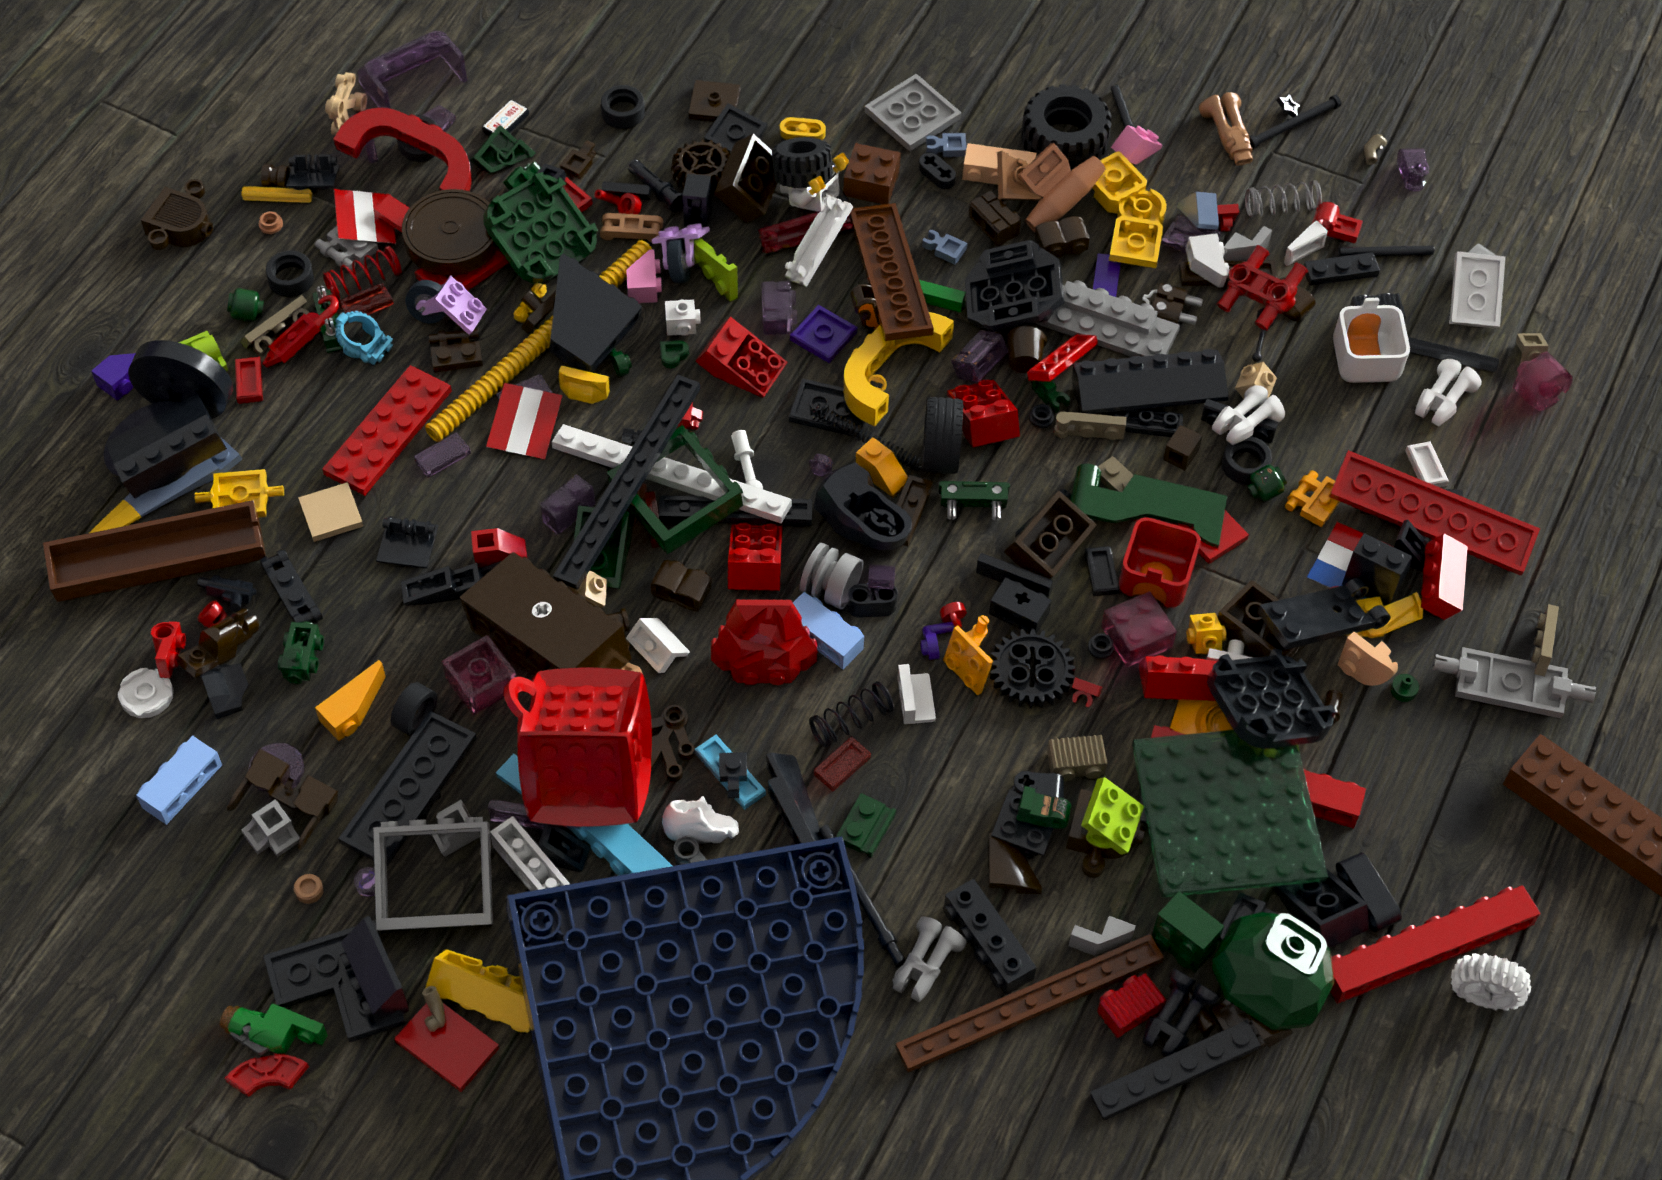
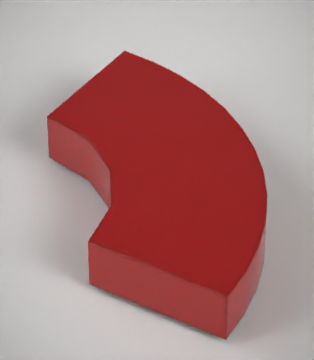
[225,1054,309,1097]

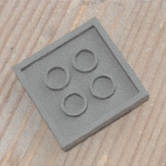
[865,74,962,151]

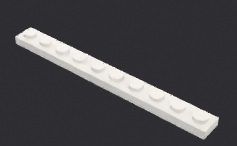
[552,424,792,523]

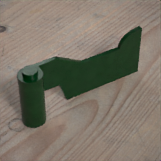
[1070,463,1227,548]

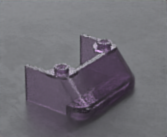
[357,31,467,109]

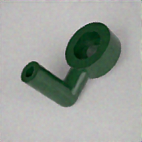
[606,349,632,377]

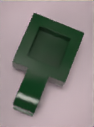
[503,161,541,191]
[1032,380,1070,412]

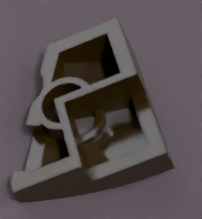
[988,833,1042,894]

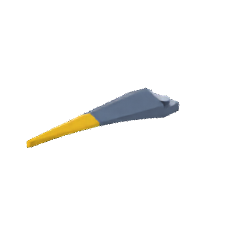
[89,439,242,533]

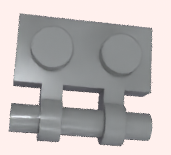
[315,226,378,271]

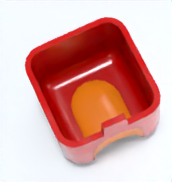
[1119,517,1201,608]

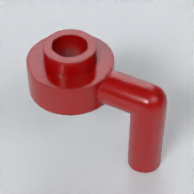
[595,189,642,215]

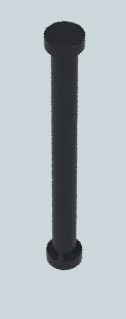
[1249,95,1341,150]

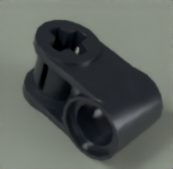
[1011,771,1064,798]

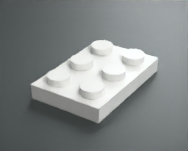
[1449,251,1505,329]

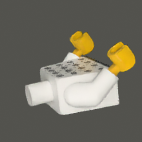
[780,153,849,212]

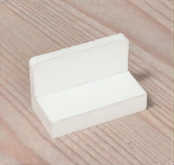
[626,618,690,673]
[897,664,936,724]

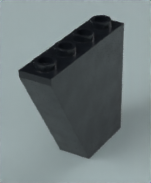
[549,254,642,373]

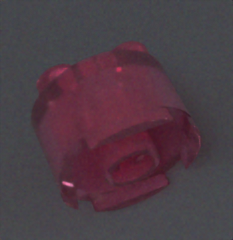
[1513,351,1573,411]

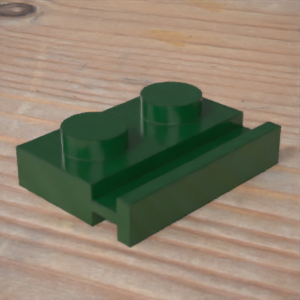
[836,793,896,858]

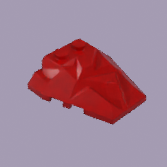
[711,599,817,685]

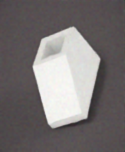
[1186,234,1230,287]

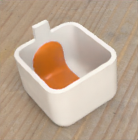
[1333,298,1410,383]

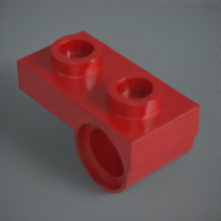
[1312,202,1363,244]
[151,621,186,678]

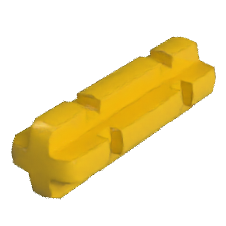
[514,283,547,323]

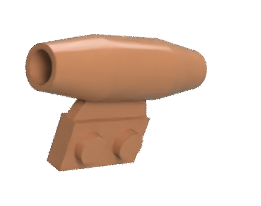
[1017,143,1106,232]

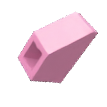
[1111,125,1163,165]
[626,250,662,303]

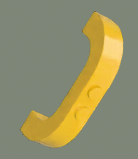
[844,312,954,427]

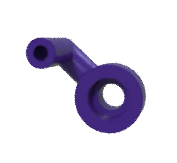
[920,622,954,660]

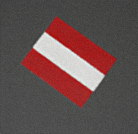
[334,189,396,244]
[486,383,563,459]

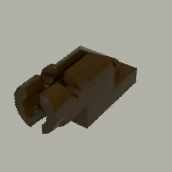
[177,608,259,678]

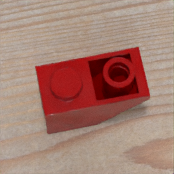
[471,528,527,567]

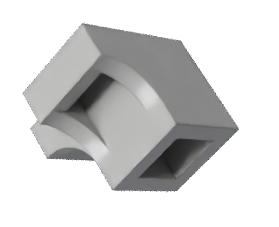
[241,799,300,857]
[432,800,481,857]

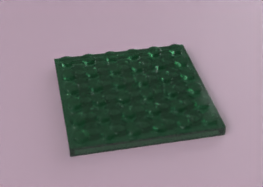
[1132,730,1328,897]

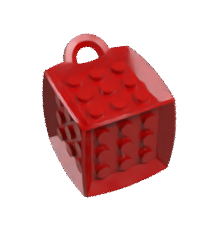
[504,667,652,827]

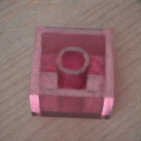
[1101,591,1177,667]
[442,635,517,715]

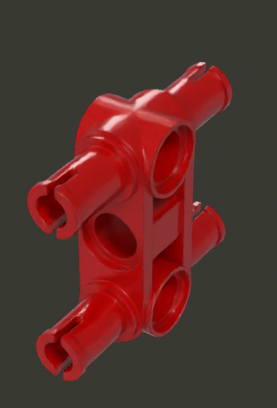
[1217,245,1308,331]

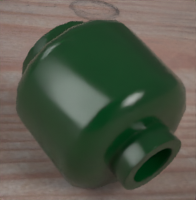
[227,288,264,322]

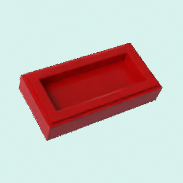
[235,357,263,404]

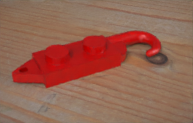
[263,295,339,368]

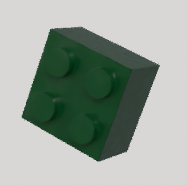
[1152,891,1224,973]

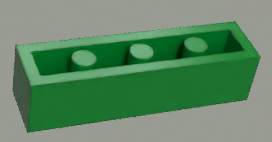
[919,280,966,312]

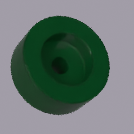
[1390,674,1419,702]

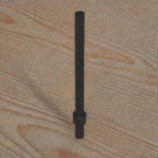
[819,825,906,967]

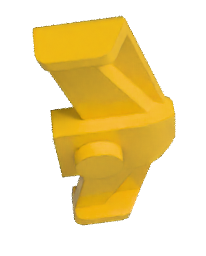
[1335,592,1423,638]

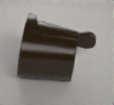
[1007,326,1047,383]

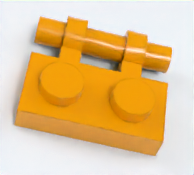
[1285,470,1340,527]

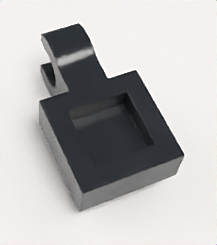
[719,752,747,799]

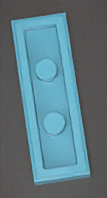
[695,735,766,810]

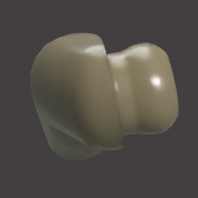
[1363,134,1387,165]
[422,986,446,1032]

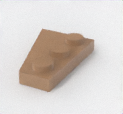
[997,151,1042,201]

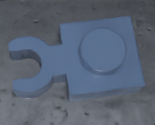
[926,133,967,157]
[922,230,967,265]

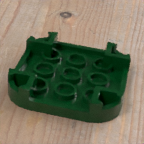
[483,172,598,284]

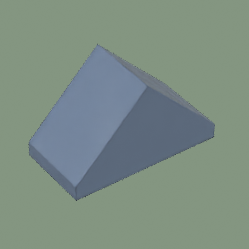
[1177,192,1219,230]

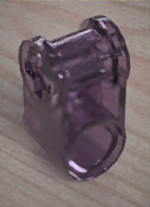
[1397,148,1429,191]

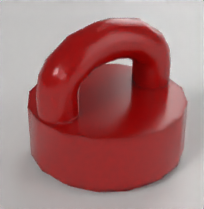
[198,601,227,628]
[939,602,967,628]

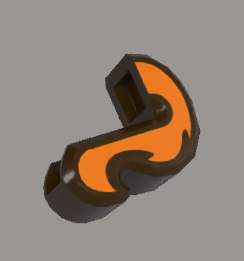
[850,284,880,330]

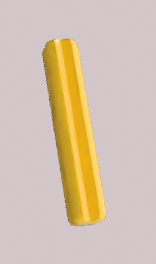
[242,186,313,203]

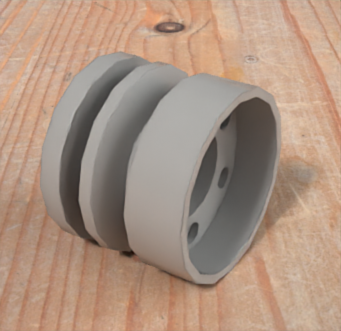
[799,543,864,609]

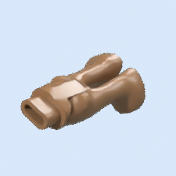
[1199,92,1253,166]

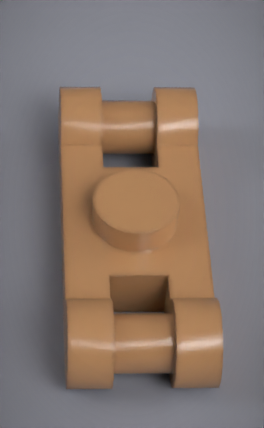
[600,213,663,242]

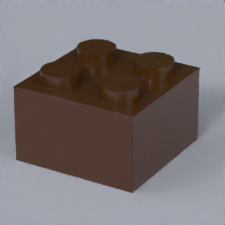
[843,143,901,204]

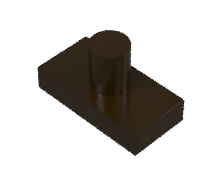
[521,290,556,334]

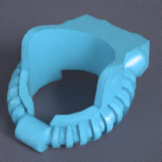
[335,311,393,365]

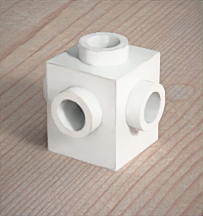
[665,300,701,336]

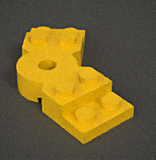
[1092,151,1166,268]

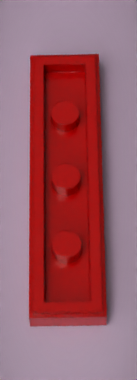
[1027,334,1098,382]

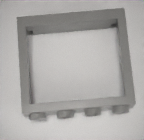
[373,817,493,931]

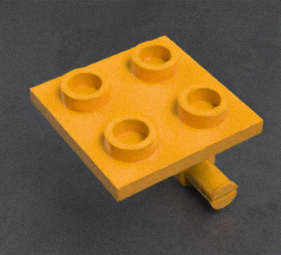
[943,615,993,695]

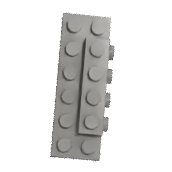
[1036,280,1180,357]

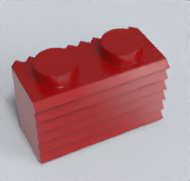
[1097,973,1166,1038]

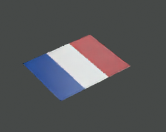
[1307,522,1394,599]

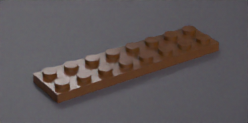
[850,203,934,341]

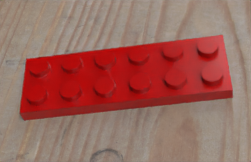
[322,365,452,496]

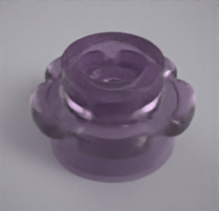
[809,454,833,476]

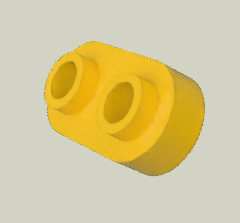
[780,117,826,140]

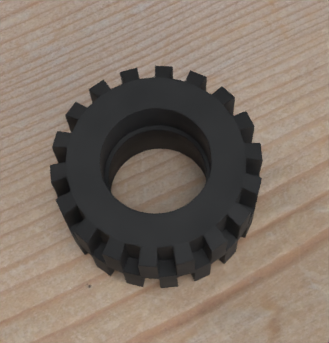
[772,137,832,188]

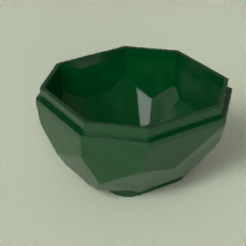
[1212,912,1334,1030]

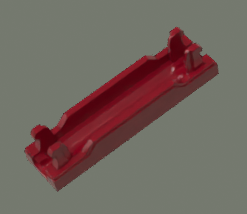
[758,212,853,253]

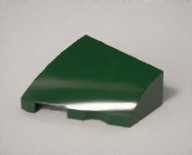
[469,125,536,174]

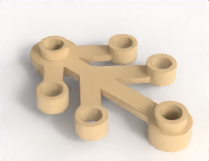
[325,72,367,135]

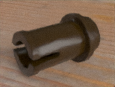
[1324,690,1343,725]

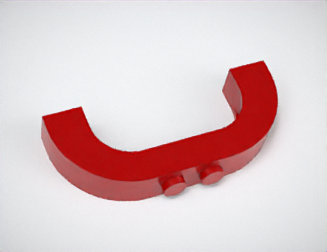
[333,108,471,191]

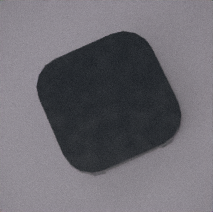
[1207,649,1336,749]

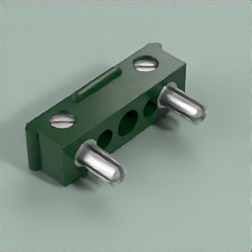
[312,286,343,353]
[938,481,1010,520]

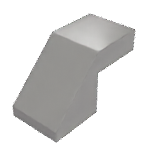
[1223,226,1272,261]
[1069,916,1136,956]

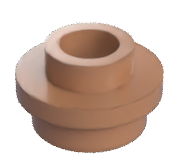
[259,211,283,234]

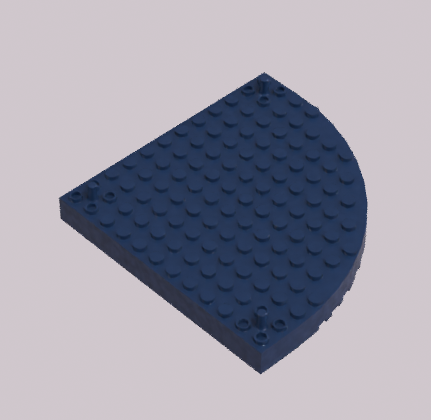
[506,836,864,1180]

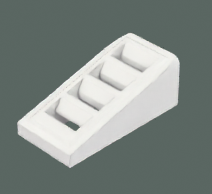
[1284,221,1328,266]

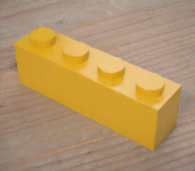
[426,950,531,1033]

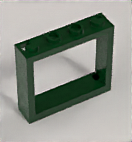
[607,425,743,555]

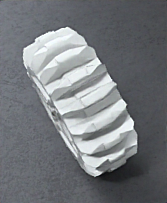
[1451,953,1531,1011]

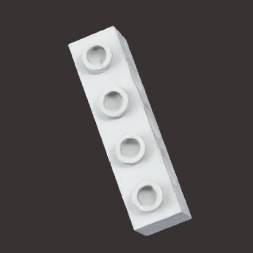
[490,816,570,891]

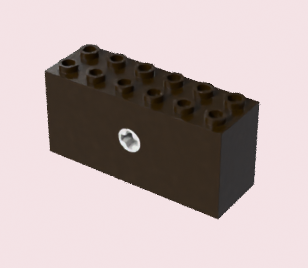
[459,552,632,675]

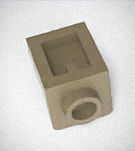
[1516,333,1548,368]

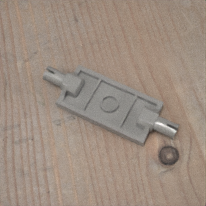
[1432,647,1596,718]

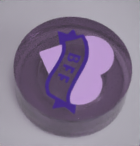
[354,867,375,897]

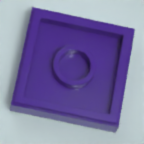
[790,305,858,363]

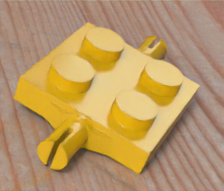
[195,469,284,517]

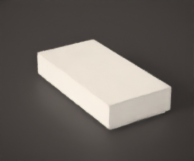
[1405,441,1449,487]

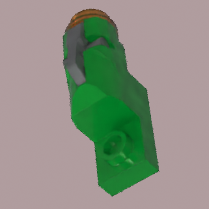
[220,1003,328,1055]

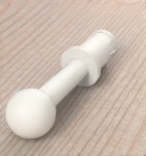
[731,430,763,489]

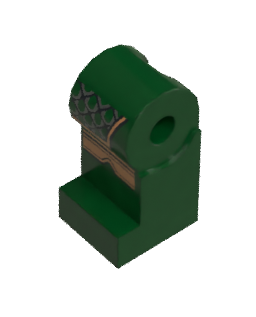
[1016,786,1071,829]

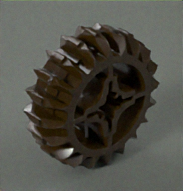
[671,139,730,195]

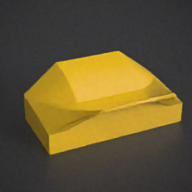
[559,366,610,404]

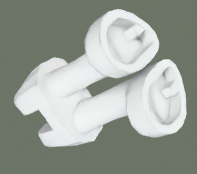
[1415,359,1482,427]
[1212,385,1285,445]

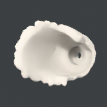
[662,796,739,843]

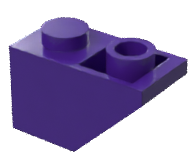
[91,353,136,401]

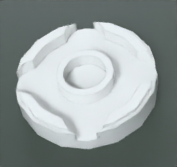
[118,668,173,718]

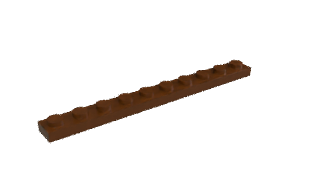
[895,934,1164,1072]

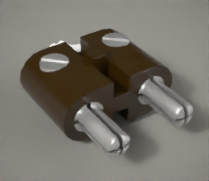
[1143,283,1203,325]

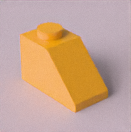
[856,437,908,497]

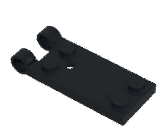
[1257,577,1391,650]

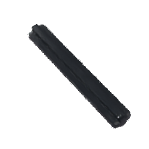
[1408,337,1499,372]

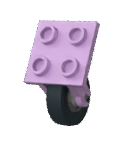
[652,224,710,283]
[405,276,487,335]

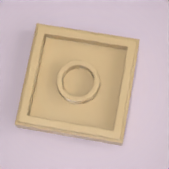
[298,482,363,542]

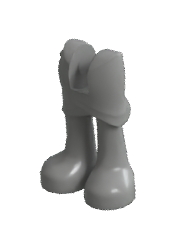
[892,917,967,1002]

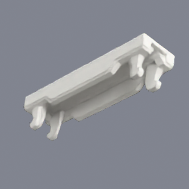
[785,195,853,287]

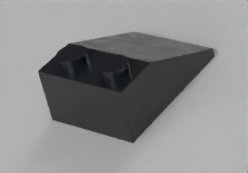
[1271,860,1369,948]

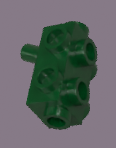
[278,621,324,684]

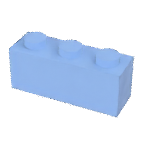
[793,592,864,669]
[136,736,222,825]

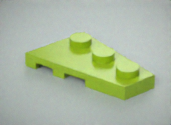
[694,238,738,302]

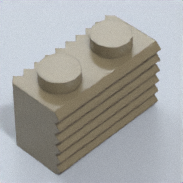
[1047,735,1107,781]

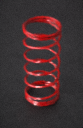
[323,246,402,300]

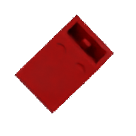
[695,316,788,398]
[947,379,1020,447]
[728,523,782,591]

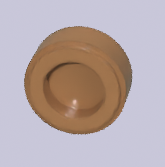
[294,874,324,904]

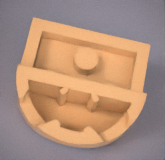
[1337,632,1398,686]

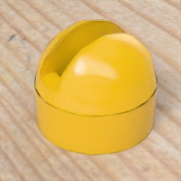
[867,374,887,392]

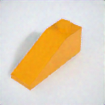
[315,660,386,741]

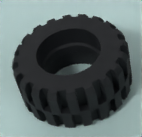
[1021,84,1111,170]

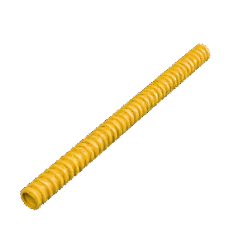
[425,240,652,442]

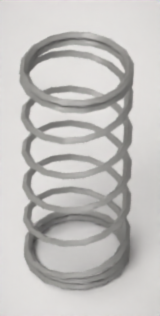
[1245,180,1322,218]

